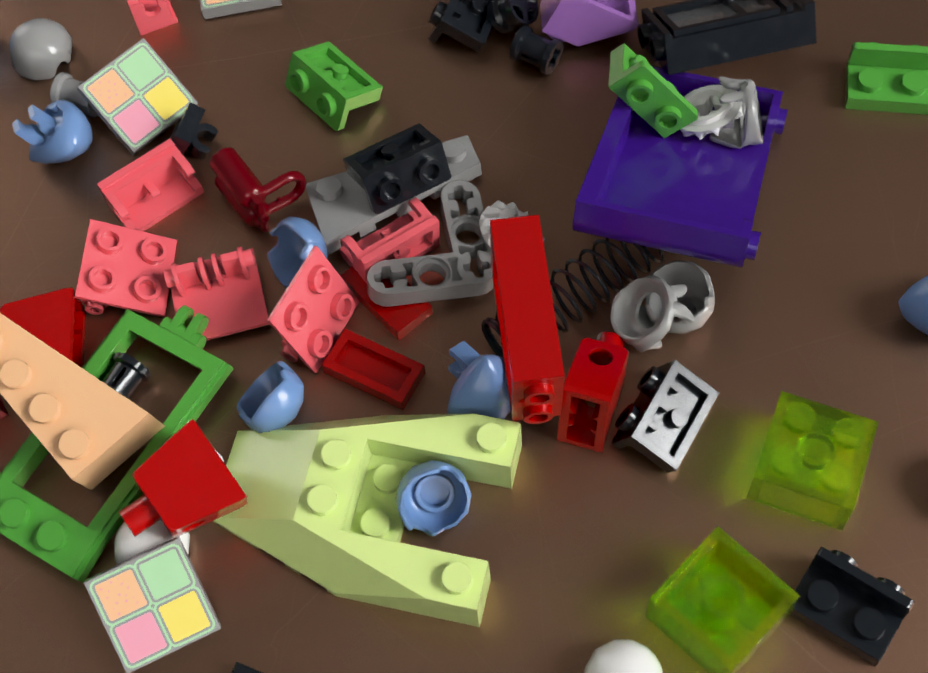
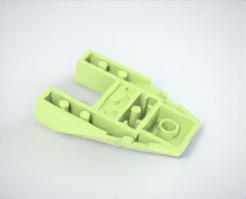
[212,413,522,627]

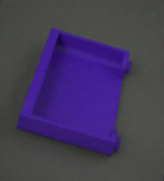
[572,65,788,268]

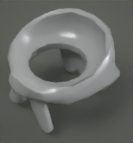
[709,76,764,149]
[611,276,695,352]

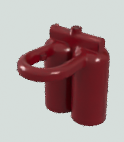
[210,147,307,233]

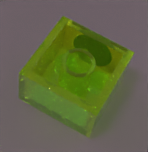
[747,391,879,530]
[646,526,800,673]

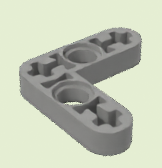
[367,180,493,307]

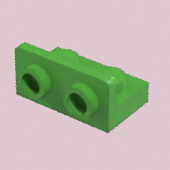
[285,42,383,131]
[845,42,928,115]
[608,43,698,138]

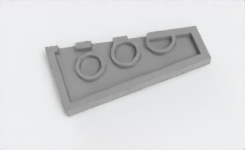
[306,135,482,254]

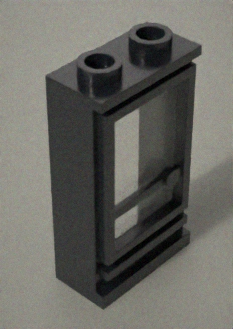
[637,0,817,75]

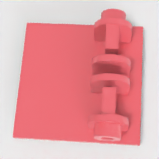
[74,219,177,318]
[163,246,270,341]
[267,246,360,374]

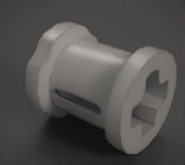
[50,72,98,117]

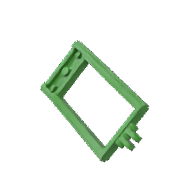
[0,305,234,583]

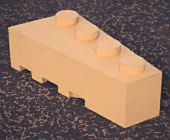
[0,313,165,490]

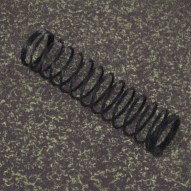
[481,238,676,357]

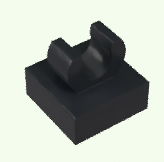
[170,102,218,159]

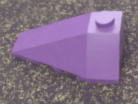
[540,0,639,47]

